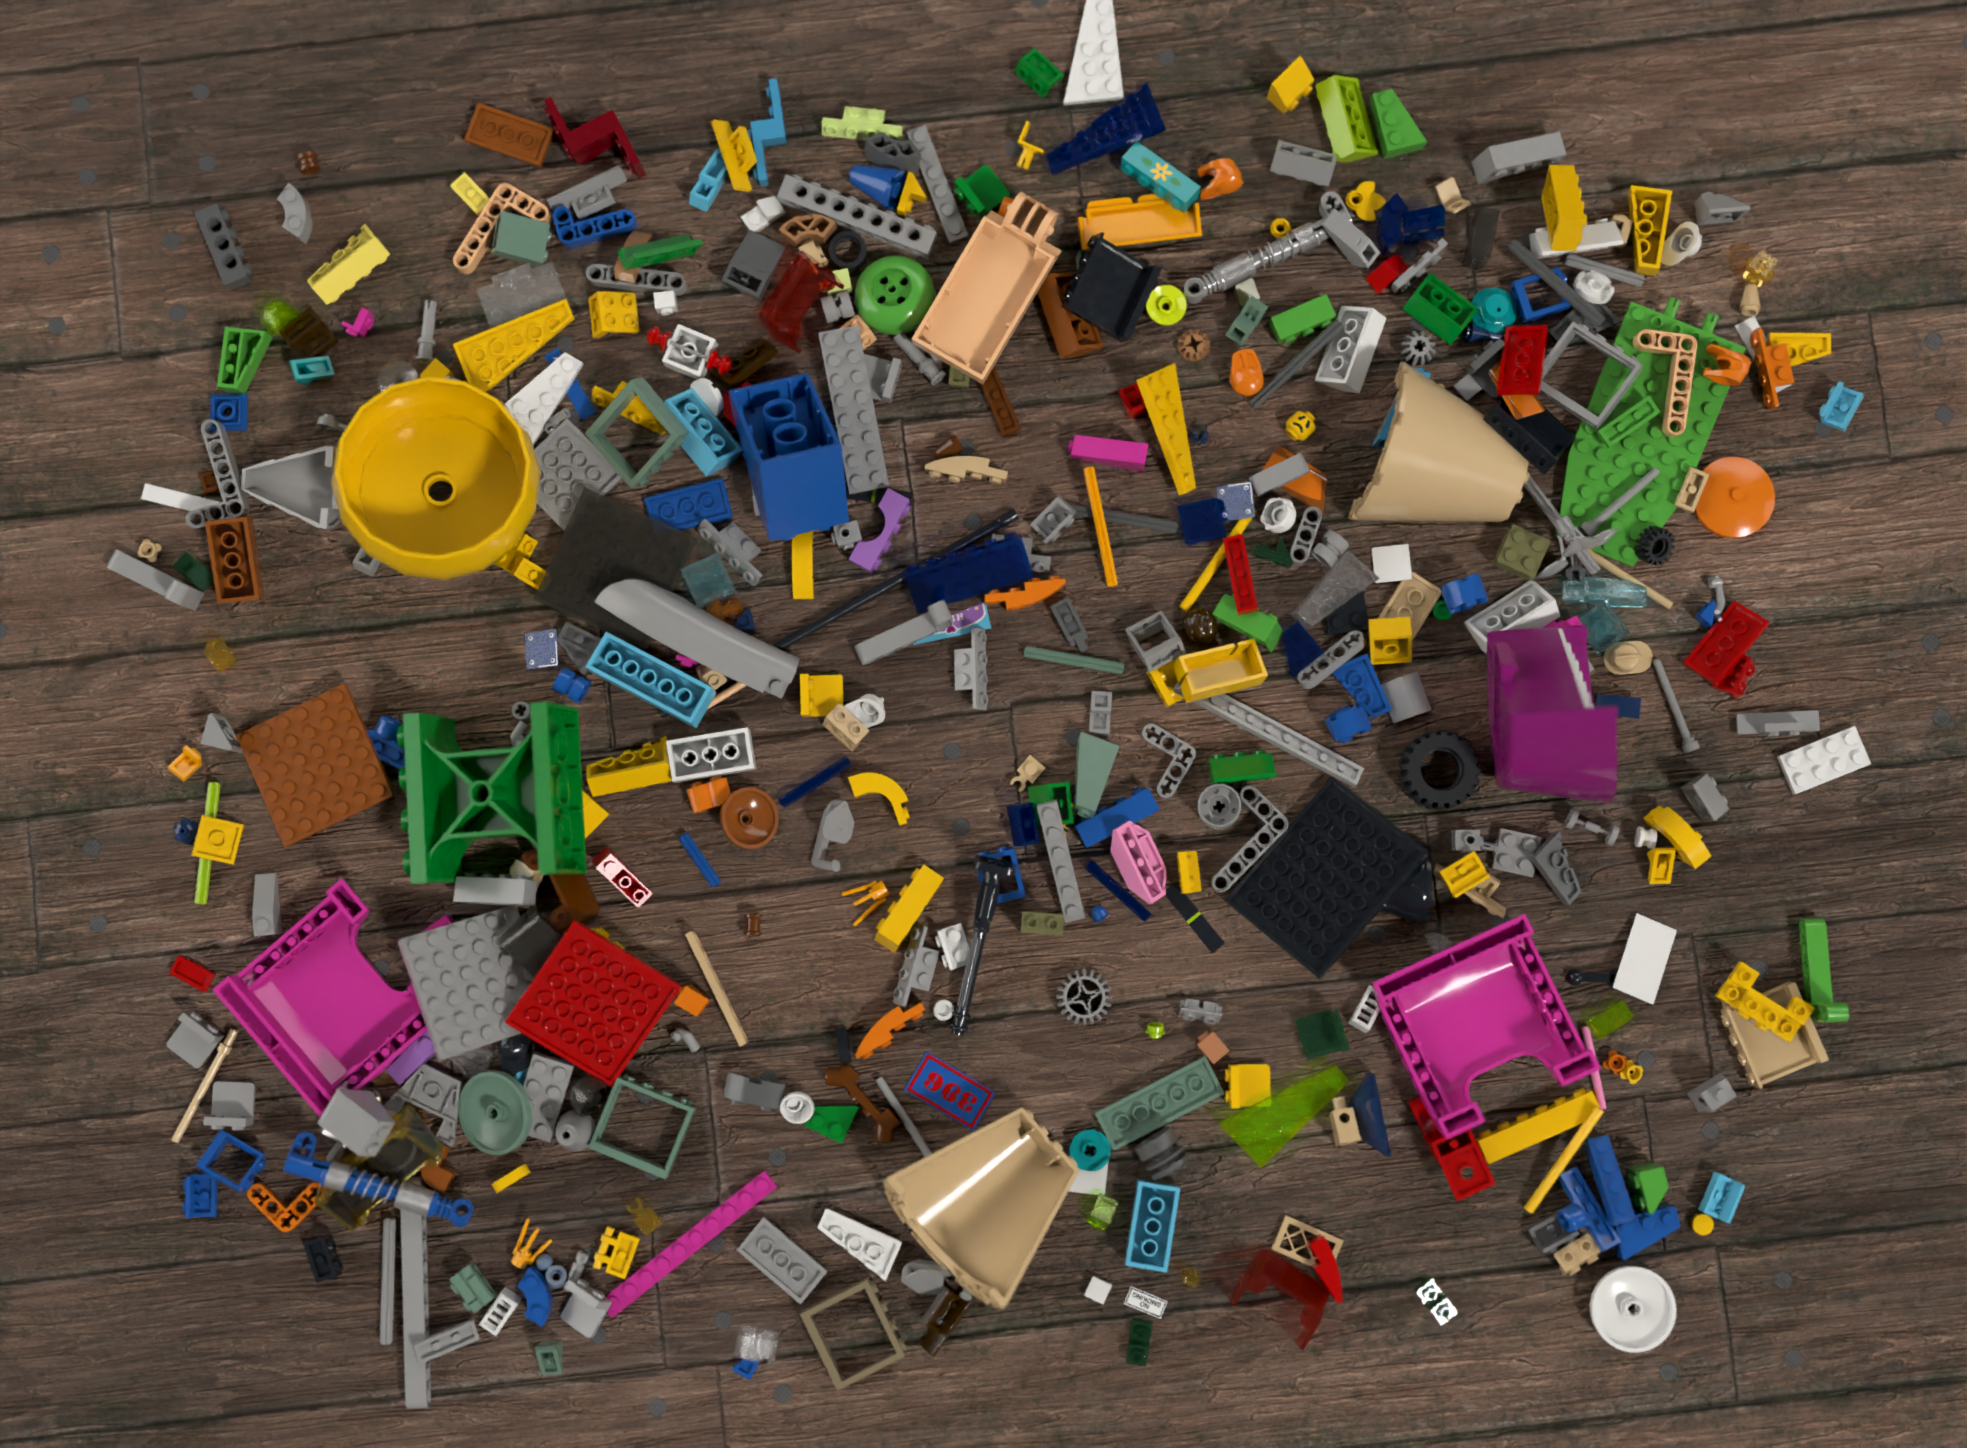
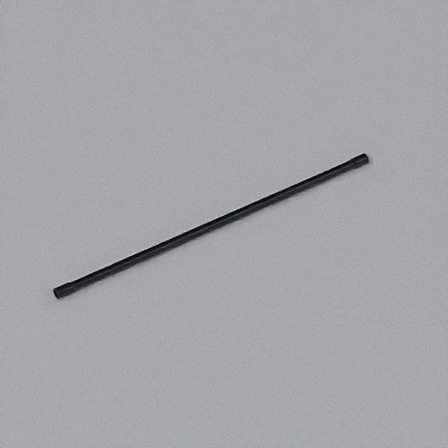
[657,508,1019,718]

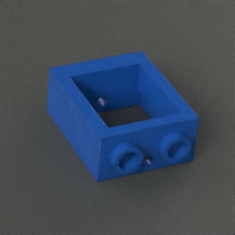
[1509,267,1572,324]
[974,846,1026,904]
[196,1129,267,1194]

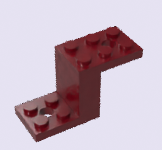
[544,97,646,179]

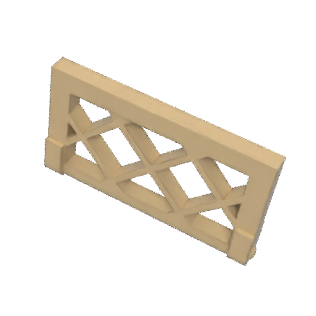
[1271,1215,1344,1266]

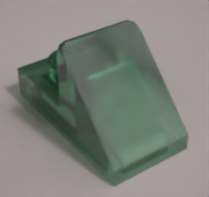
[1251,537,1293,569]
[171,550,214,592]

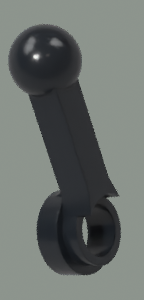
[1566,969,1618,990]

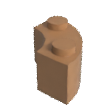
[779,214,837,248]

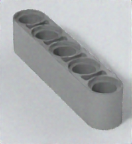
[586,264,687,296]

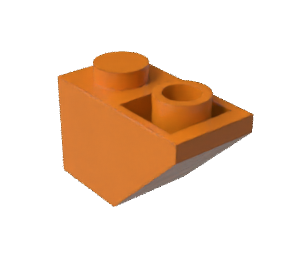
[674,985,711,1017]

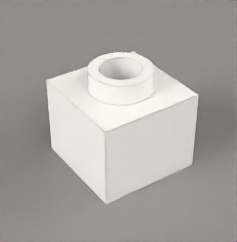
[653,290,678,316]

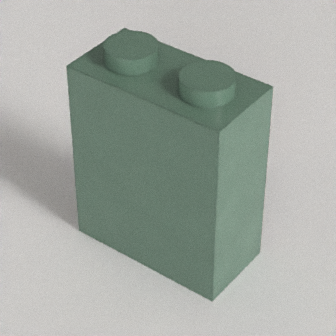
[491,211,551,267]

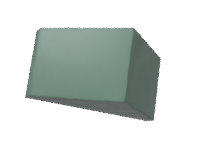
[535,1341,563,1375]

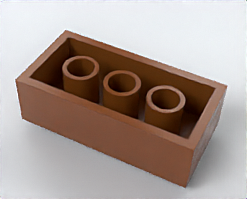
[205,516,265,604]

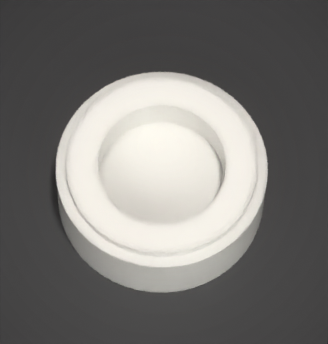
[933,999,954,1021]

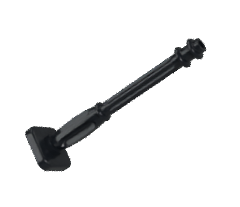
[949,855,1016,1036]

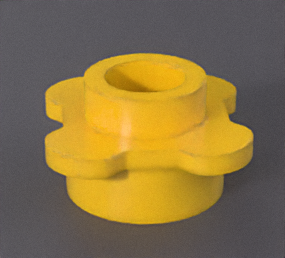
[1619,1060,1643,1084]

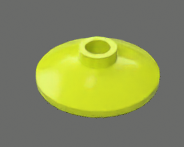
[1146,285,1187,325]

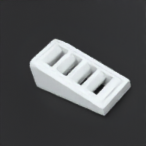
[1348,985,1380,1033]
[479,1287,522,1336]

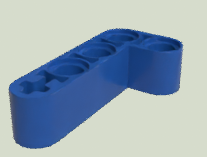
[553,206,638,249]

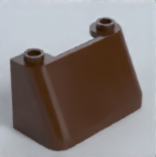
[521,849,600,931]

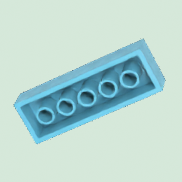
[586,632,716,728]

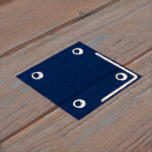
[1217,481,1255,522]
[525,629,559,670]

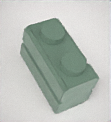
[449,1262,498,1313]

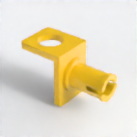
[1016,121,1044,170]

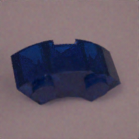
[1376,193,1409,255]

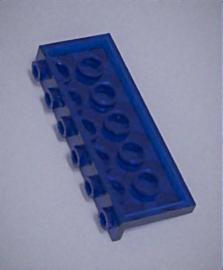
[903,532,1034,614]

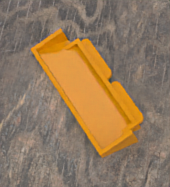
[1076,194,1202,250]

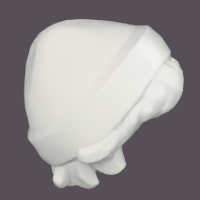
[1260,497,1296,533]

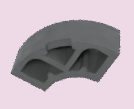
[864,132,921,173]
[723,1072,785,1112]

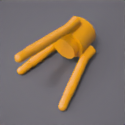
[842,880,890,926]
[511,1218,552,1269]

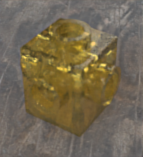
[1743,249,1779,288]

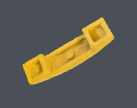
[792,531,814,599]

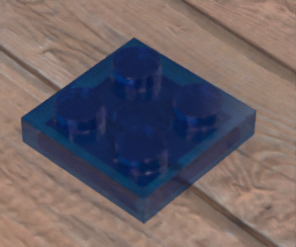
[1177,497,1226,546]

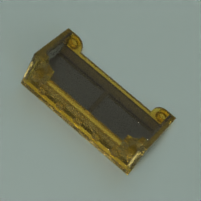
[314,1105,443,1232]

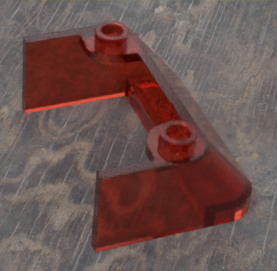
[759,251,844,354]
[1228,1249,1329,1350]

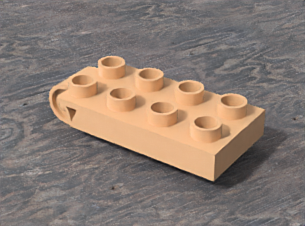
[912,192,1061,384]

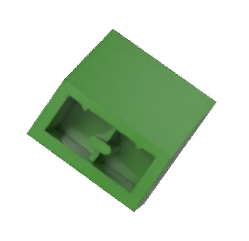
[1626,1162,1669,1214]

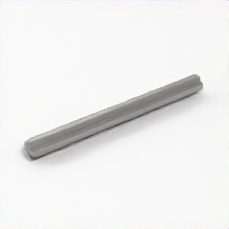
[1523,476,1600,575]
[380,1218,396,1345]

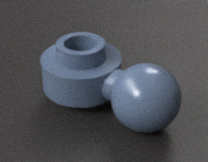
[536,1254,567,1288]

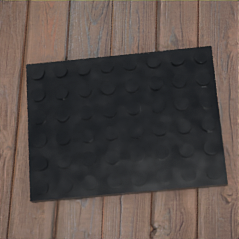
[1225,776,1429,980]

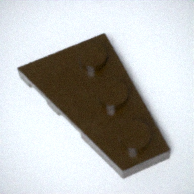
[708,340,779,389]

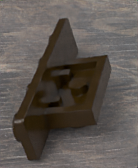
[920,1286,976,1357]

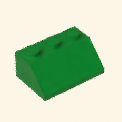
[1402,272,1478,345]
[1208,750,1276,785]

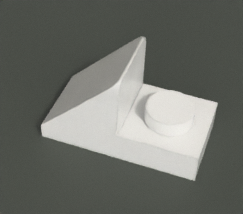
[741,196,786,233]

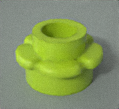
[1145,1022,1166,1039]

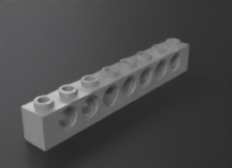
[777,174,937,260]

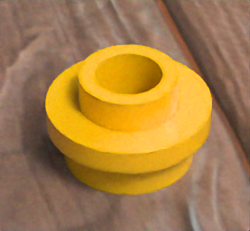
[1270,218,1291,239]

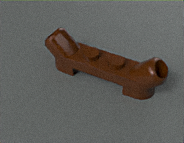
[825,1063,901,1143]

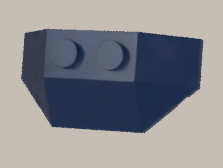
[1349,1072,1392,1157]

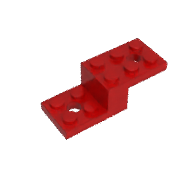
[1407,1096,1496,1201]

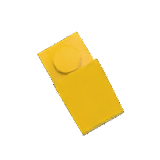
[897,172,927,218]
[510,556,554,593]
[1647,848,1676,884]

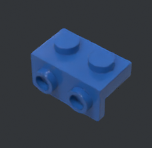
[183,1174,218,1218]

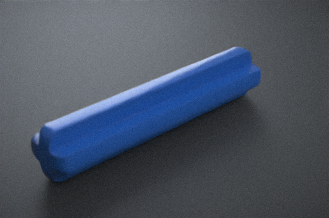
[679,833,721,887]

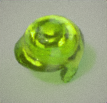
[260,301,299,335]

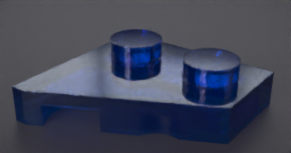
[1282,621,1324,677]

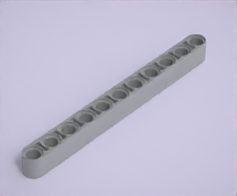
[400,1176,431,1409]

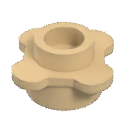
[137,539,162,562]

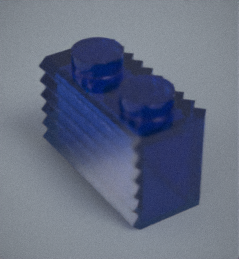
[1007,802,1040,847]

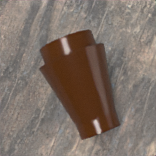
[932,435,963,460]

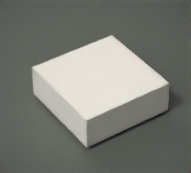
[1084,1275,1112,1304]

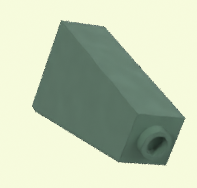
[1073,732,1120,818]

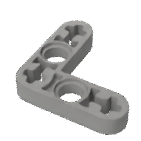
[1141,724,1196,799]

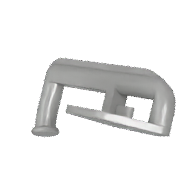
[811,800,854,872]
[901,1259,972,1301]

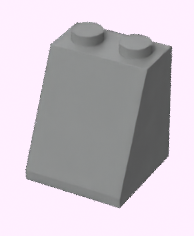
[318,1089,395,1156]

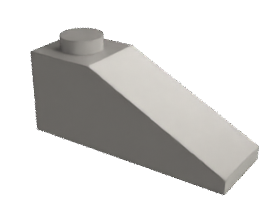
[252,873,282,937]

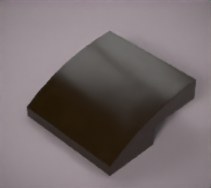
[279,306,339,359]

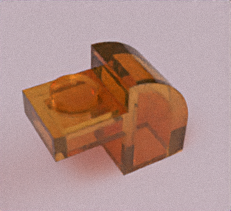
[705,599,745,623]

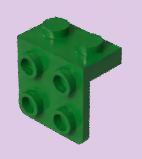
[954,165,1010,220]

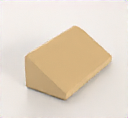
[1674,467,1710,513]

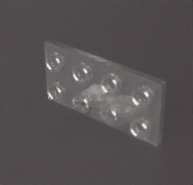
[477,262,566,327]

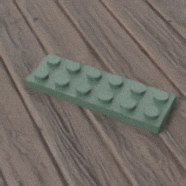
[1095,1056,1225,1151]

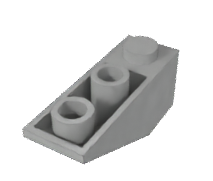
[1321,209,1380,268]

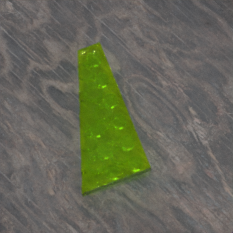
[1218,1065,1350,1168]

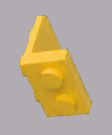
[1225,1064,1271,1108]

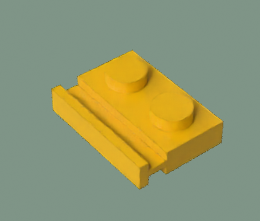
[1438,851,1490,898]

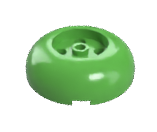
[854,256,935,335]

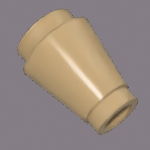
[1740,284,1761,316]

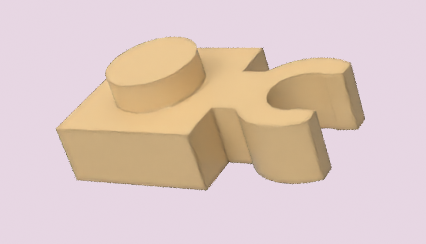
[1010,755,1045,792]

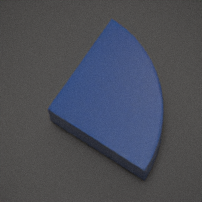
[732,1358,761,1380]

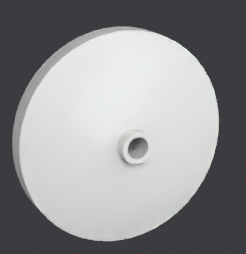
[1590,1266,1676,1353]

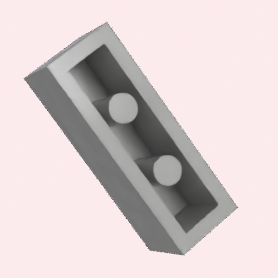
[1270,140,1337,186]

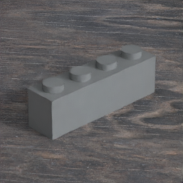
[453,873,537,906]

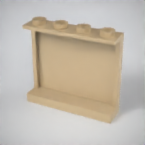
[1720,982,1829,1088]

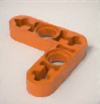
[247,1182,328,1232]

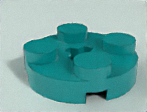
[1069,1129,1111,1172]

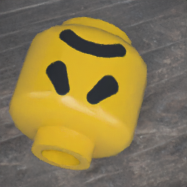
[1285,411,1316,441]

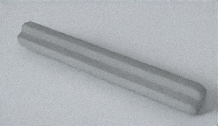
[1565,253,1645,286]

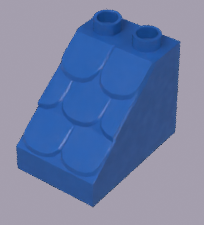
[729,373,849,541]

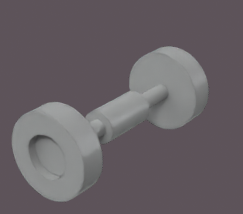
[1564,808,1620,846]

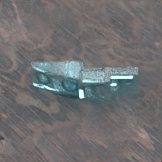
[1562,577,1647,607]

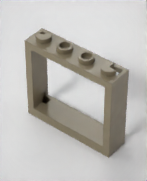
[800,1277,907,1391]

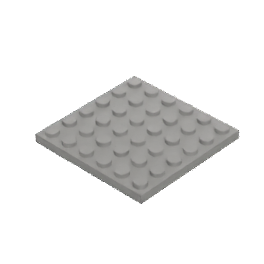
[398,905,539,1061]

